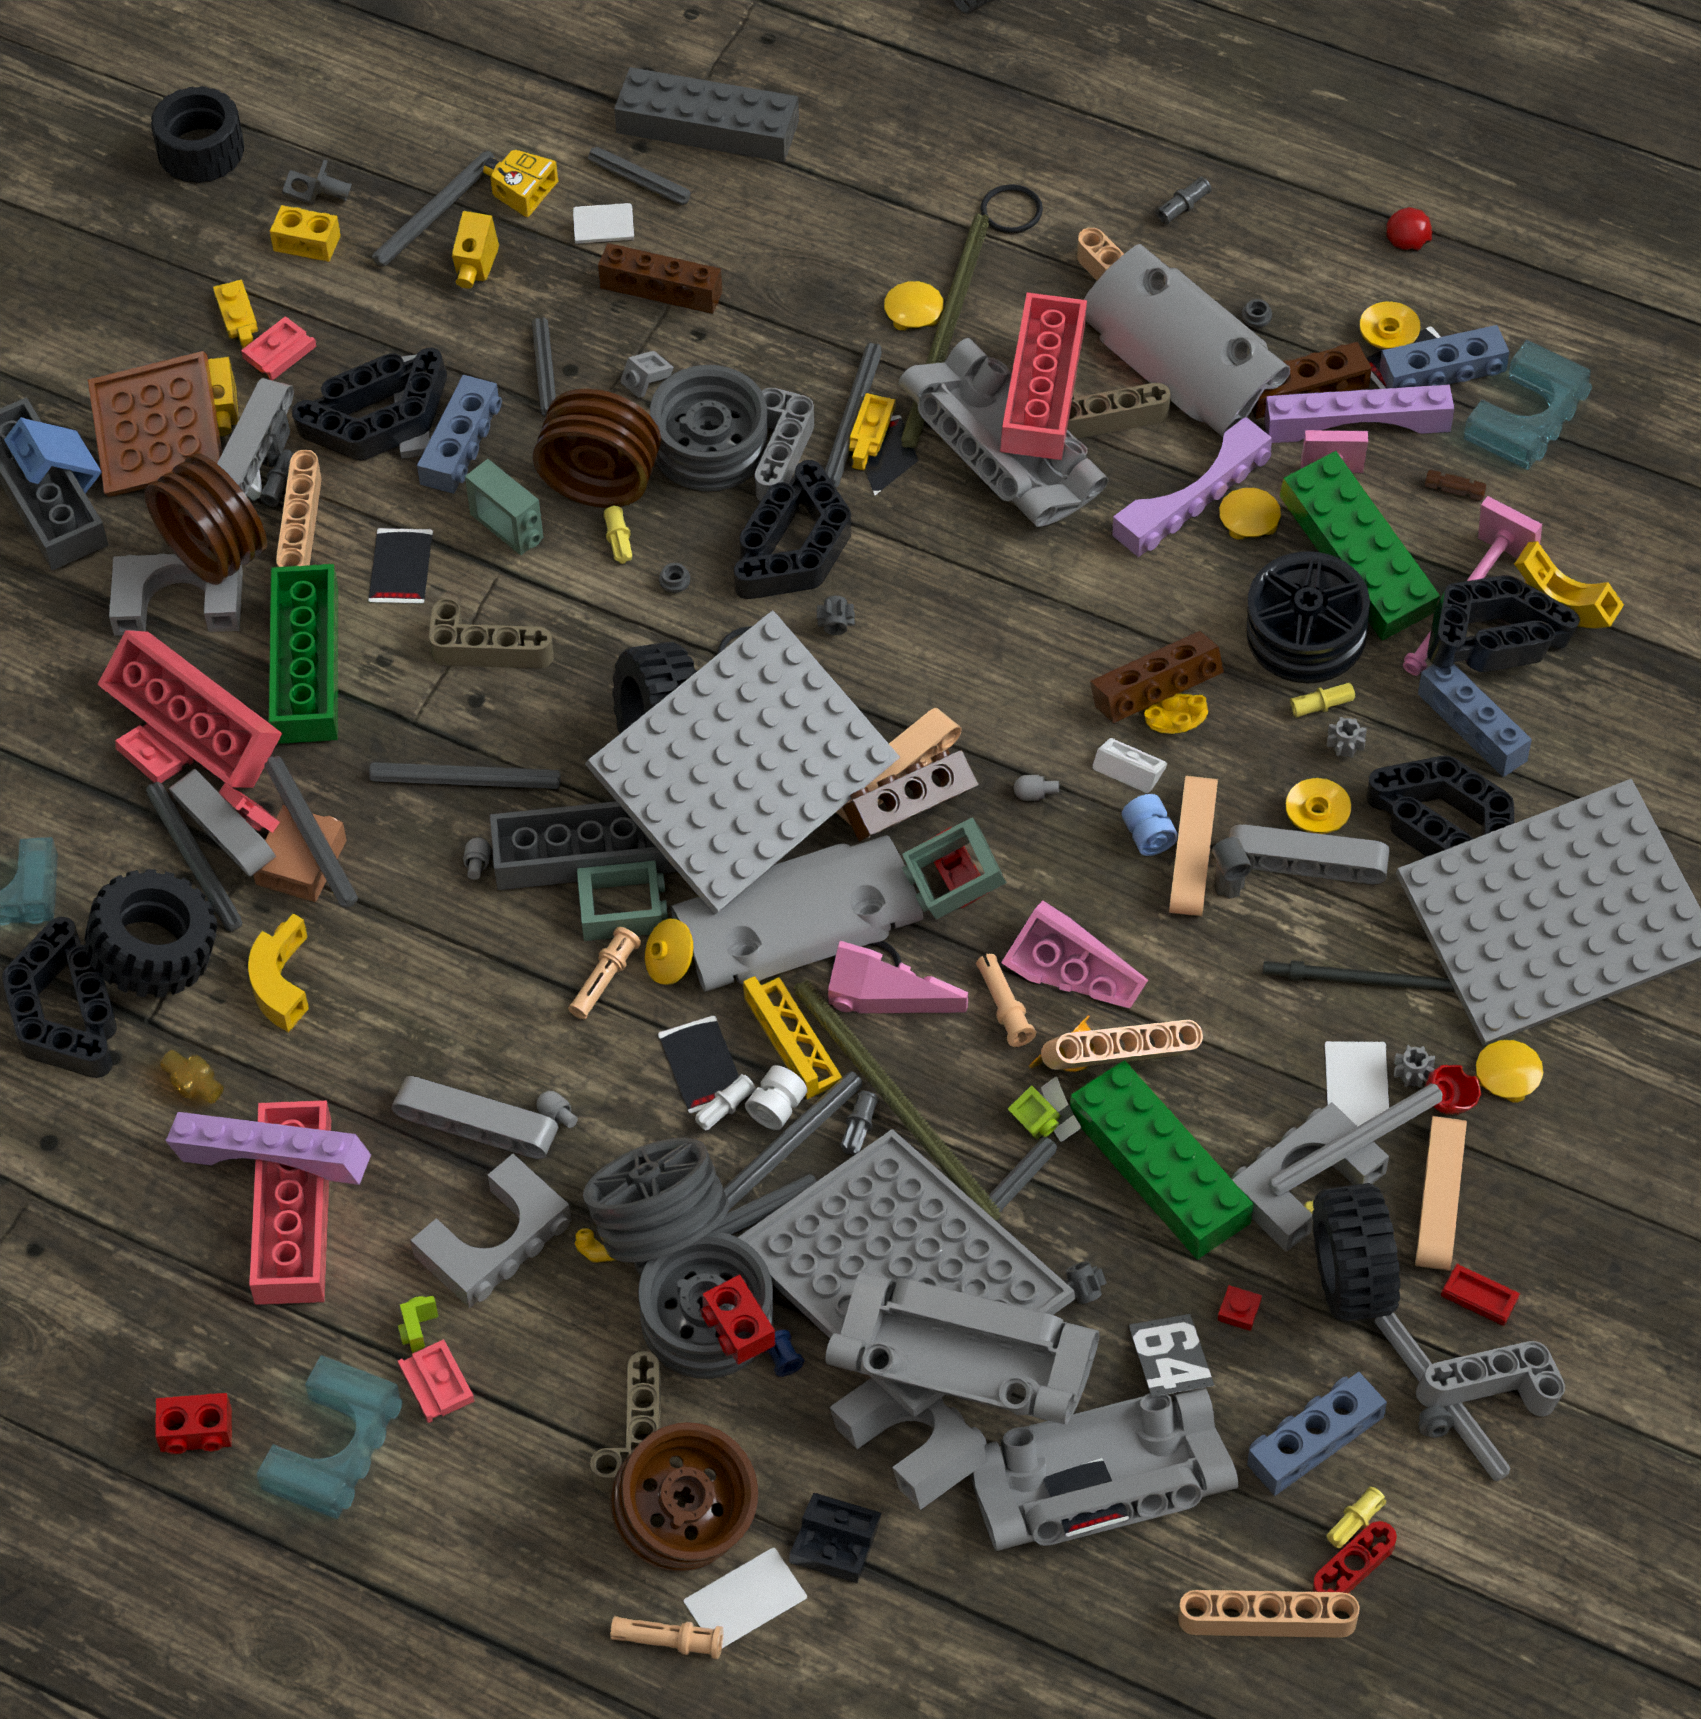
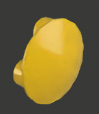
[884,281,943,330]
[1219,488,1281,539]
[1144,693,1208,734]
[1476,1040,1543,1103]

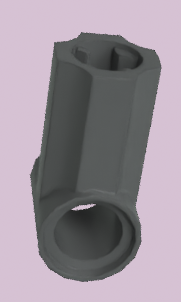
[1212,837,1252,899]

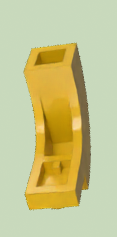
[1514,541,1624,628]
[248,914,309,1033]

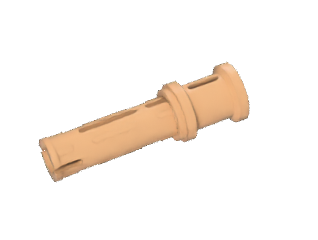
[568,927,641,1020]
[976,954,1036,1047]
[610,1616,724,1659]

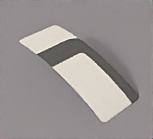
[1037,1077,1081,1142]

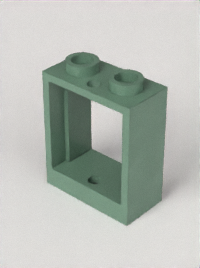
[465,459,544,555]
[902,817,1007,920]
[577,861,668,941]

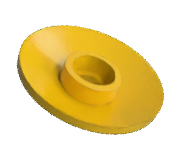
[1360,301,1420,350]
[1286,778,1351,834]
[645,919,693,985]

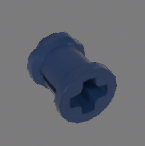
[765,1330,805,1377]

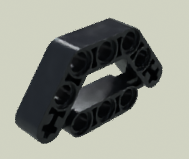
[292,347,447,461]
[734,460,852,599]
[1427,575,1580,672]
[1366,755,1515,857]
[2,917,117,1078]

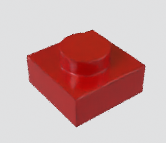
[1218,1285,1262,1331]

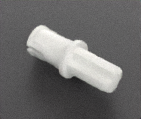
[695,1074,756,1130]

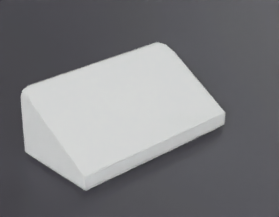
[573,203,634,244]
[1093,738,1167,793]

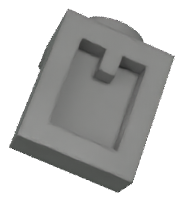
[621,351,674,398]

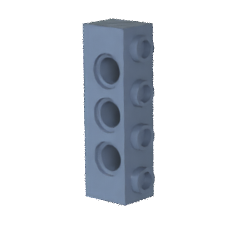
[1379,325,1509,389]
[417,375,502,494]
[1418,664,1532,777]
[1247,1372,1387,1496]

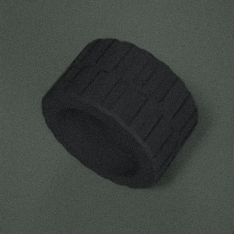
[151,86,245,183]

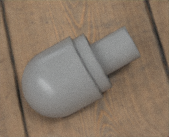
[1014,775,1059,801]
[463,837,491,879]
[536,1091,578,1128]

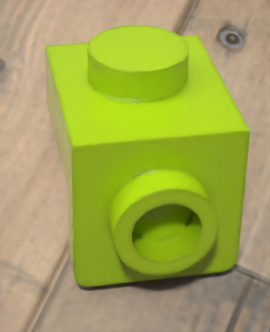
[1008,1085,1061,1139]
[398,1296,438,1354]

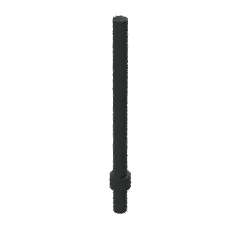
[1263,960,1456,993]

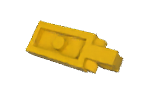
[213,279,258,349]
[849,393,896,471]

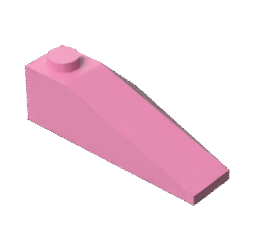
[1001,901,1148,1008]
[828,941,968,1013]

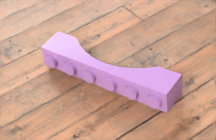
[1264,385,1454,443]
[1112,417,1272,557]
[166,1112,371,1185]

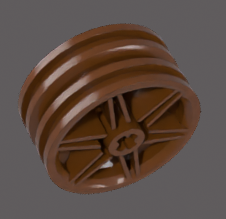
[532,389,661,508]
[144,453,267,585]
[610,1422,758,1572]

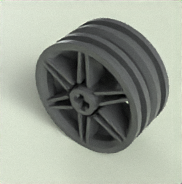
[650,365,767,491]
[583,1138,729,1262]
[639,1231,773,1379]

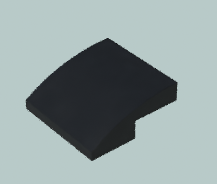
[789,1492,882,1583]

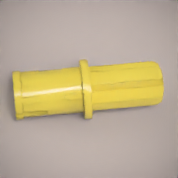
[603,506,633,564]
[1290,683,1355,718]
[1327,1487,1387,1548]

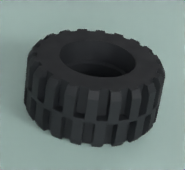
[612,642,697,734]
[84,869,217,998]
[1312,1183,1401,1322]

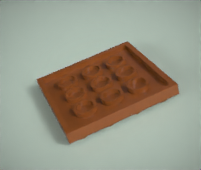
[88,351,222,497]

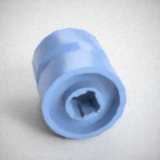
[1122,794,1178,856]

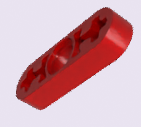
[1312,1521,1397,1593]

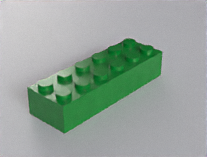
[1279,451,1440,641]
[269,564,338,744]
[1070,1060,1253,1260]

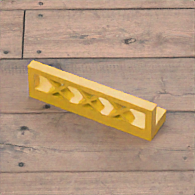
[743,976,842,1100]

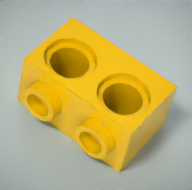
[270,205,341,262]

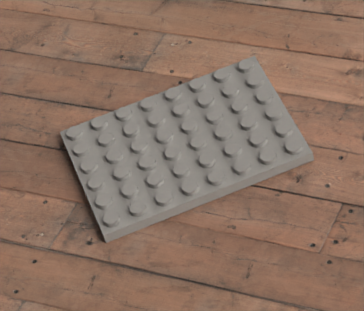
[585,610,900,914]
[1396,778,1701,1047]
[738,1129,1075,1418]

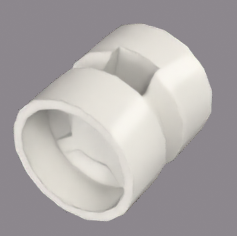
[745,1065,807,1130]

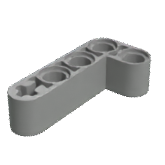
[755,388,815,502]
[1416,1341,1565,1416]

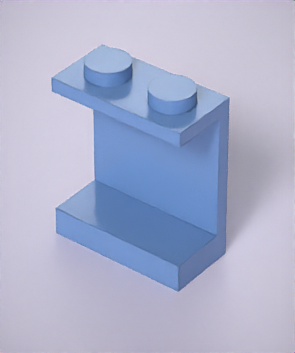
[4,417,102,494]

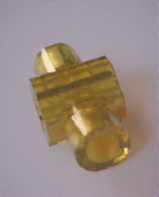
[160,1050,224,1104]

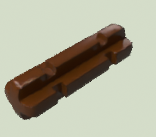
[1425,469,1486,501]

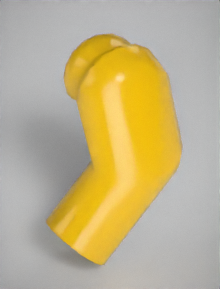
[575,1228,615,1263]

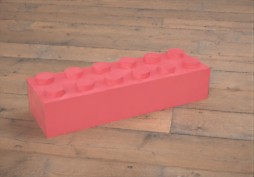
[1000,293,1087,460]
[97,630,282,788]
[249,1100,331,1305]

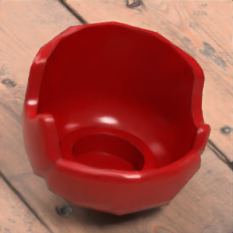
[1387,207,1432,250]
[1425,1065,1481,1115]

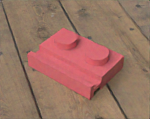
[241,316,317,381]
[115,723,193,783]
[218,782,280,833]
[398,1339,475,1423]

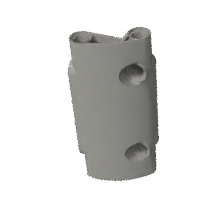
[1084,244,1290,437]
[898,338,1109,527]
[671,835,923,992]
[826,1272,1099,1425]
[970,1388,1238,1551]

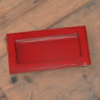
[1441,1264,1520,1326]

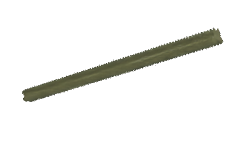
[901,214,989,448]
[794,979,1001,1220]

